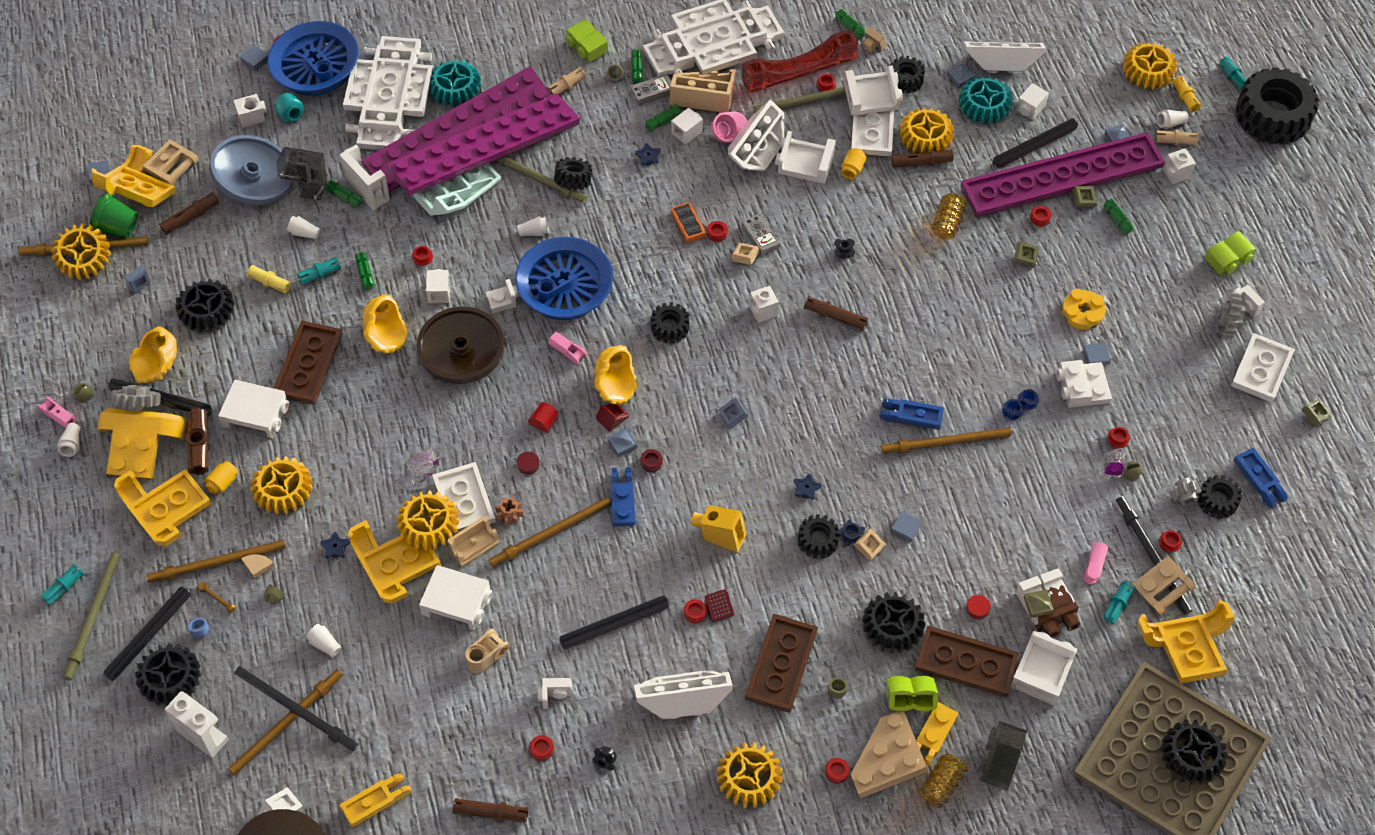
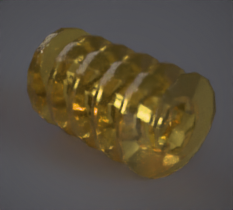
[932,193,967,239]
[919,753,969,808]

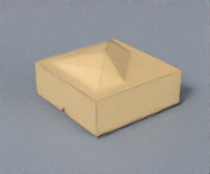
[731,243,759,265]
[853,528,886,561]

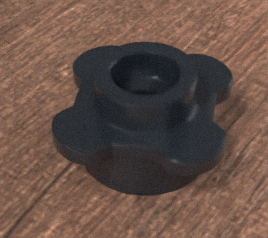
[834,239,855,259]
[593,746,617,771]

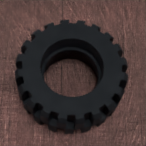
[1236,67,1319,145]

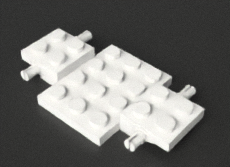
[643,0,784,77]
[343,36,433,150]

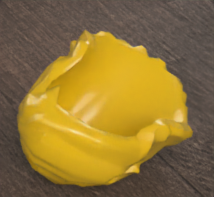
[362,294,407,354]
[129,326,177,384]
[594,345,637,405]

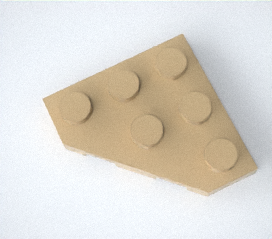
[851,711,929,799]

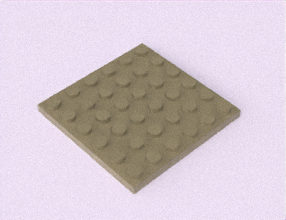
[1073,662,1272,835]

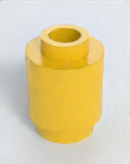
[841,148,866,180]
[205,461,238,494]

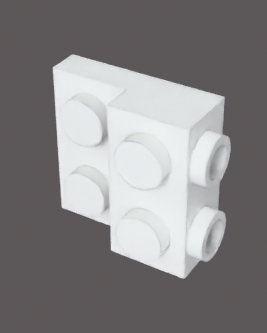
[1056,360,1112,408]

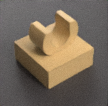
[863,26,887,53]

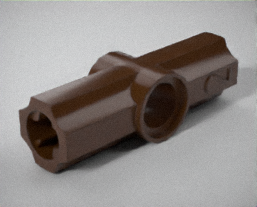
[186,408,210,475]

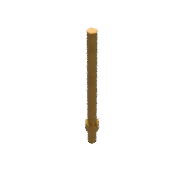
[19,236,149,256]
[880,427,1012,454]
[488,497,611,567]
[146,539,286,583]
[228,669,343,775]

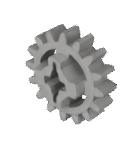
[1217,292,1245,340]
[110,385,161,411]

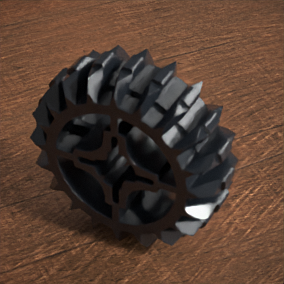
[175,278,235,333]
[862,591,926,654]
[135,642,202,706]
[1160,719,1228,785]

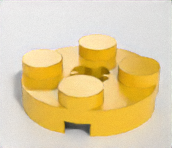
[1062,289,1106,330]

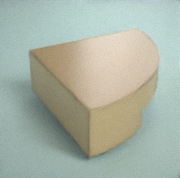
[241,554,274,579]

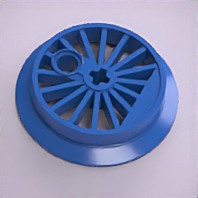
[268,21,359,96]
[515,237,613,320]

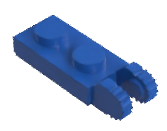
[880,398,944,430]
[1233,448,1288,508]
[611,467,635,527]

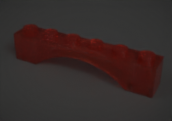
[741,29,858,93]

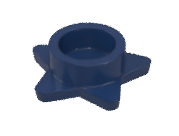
[635,143,661,165]
[793,474,822,500]
[838,520,865,547]
[320,532,350,559]

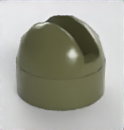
[607,65,624,81]
[74,383,93,403]
[1123,461,1142,481]
[264,584,285,605]
[828,678,848,699]

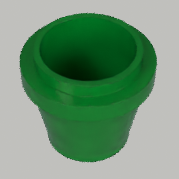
[90,193,138,238]

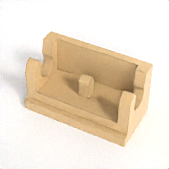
[447,516,500,568]

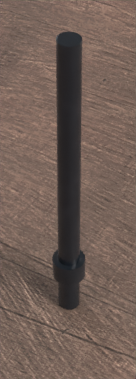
[1116,496,1192,615]
[234,666,359,752]

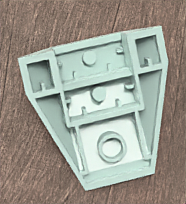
[412,163,501,216]

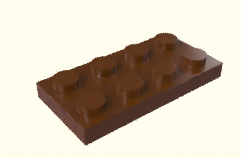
[273,321,343,405]
[745,613,818,713]
[915,626,1019,698]

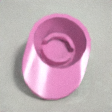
[711,112,747,143]

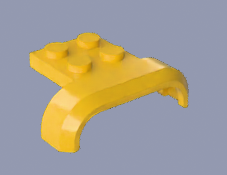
[91,145,176,208]
[97,408,188,479]
[114,469,212,547]
[348,520,441,605]
[1138,600,1235,684]

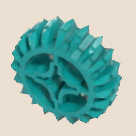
[429,58,481,108]
[959,75,1013,125]

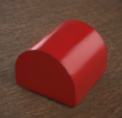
[528,402,559,433]

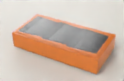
[671,202,706,243]

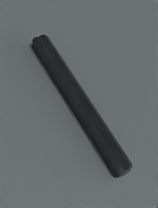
[993,118,1078,168]
[108,378,212,416]
[103,587,191,681]
[559,595,669,649]

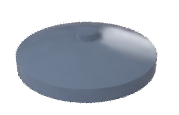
[209,135,294,205]

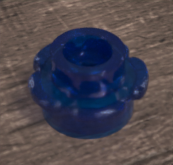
[1017,389,1039,410]
[1002,399,1024,420]

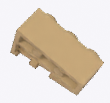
[670,69,736,112]

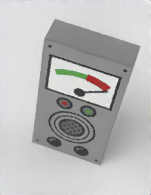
[630,74,671,104]
[742,214,780,255]

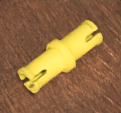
[247,265,291,294]

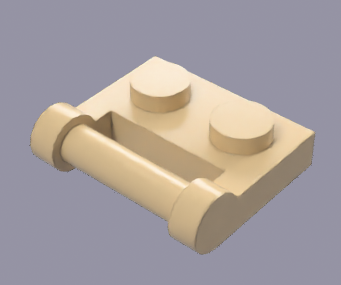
[143,139,199,186]
[1132,555,1196,616]

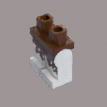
[1016,568,1080,638]

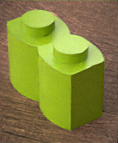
[565,19,608,62]
[1204,231,1256,276]
[886,676,938,711]

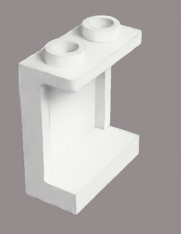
[843,66,903,116]
[775,131,836,184]
[340,145,390,211]
[218,380,289,438]
[419,565,492,630]
[1010,631,1078,706]
[165,691,229,758]

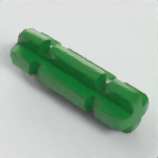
[835,9,866,39]
[631,49,643,84]
[645,104,681,131]
[326,180,363,207]
[1104,199,1134,234]
[355,252,374,290]

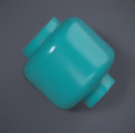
[274,93,304,123]

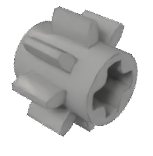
[1171,478,1202,506]

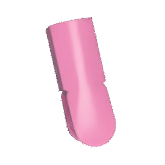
[548,332,587,365]
[37,396,76,429]
[1084,542,1108,585]

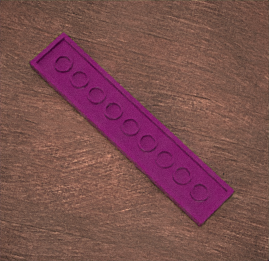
[362,66,552,193]
[387,94,580,196]
[960,132,1165,217]

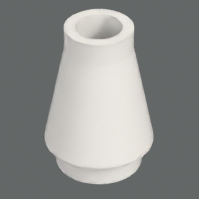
[1156,109,1188,130]
[287,216,320,240]
[517,216,549,237]
[57,423,80,457]
[306,624,342,658]

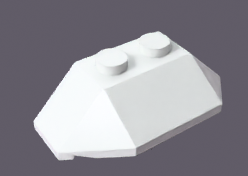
[964,42,1046,74]
[728,100,784,172]
[634,671,733,719]

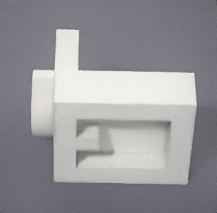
[486,279,519,314]
[1233,285,1265,318]
[538,678,572,709]
[258,788,302,815]

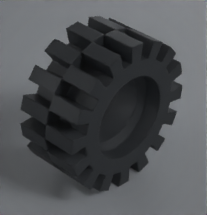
[890,56,925,93]
[554,157,592,191]
[651,302,689,344]
[1198,475,1242,519]
[798,514,840,559]

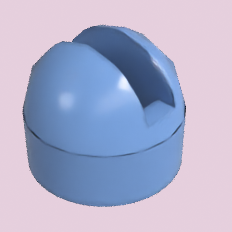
[188,618,209,639]

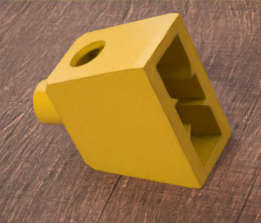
[691,505,746,553]

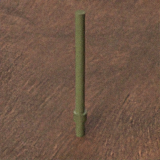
[754,87,846,113]
[495,156,588,203]
[63,552,120,681]

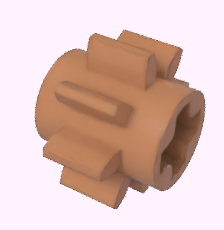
[495,496,524,526]

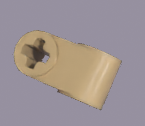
[465,629,510,674]

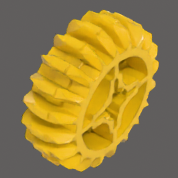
[1123,41,1177,91]
[899,107,954,153]
[51,223,111,280]
[251,456,313,515]
[396,490,459,551]
[717,742,783,808]

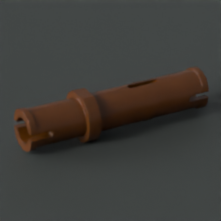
[891,149,954,168]
[159,192,219,235]
[804,296,868,331]
[453,798,528,823]

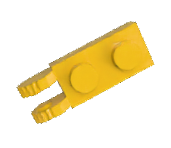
[916,702,959,768]
[339,773,412,828]

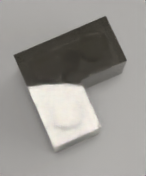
[277,147,328,200]
[978,721,1027,791]

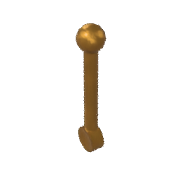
[198,582,236,613]

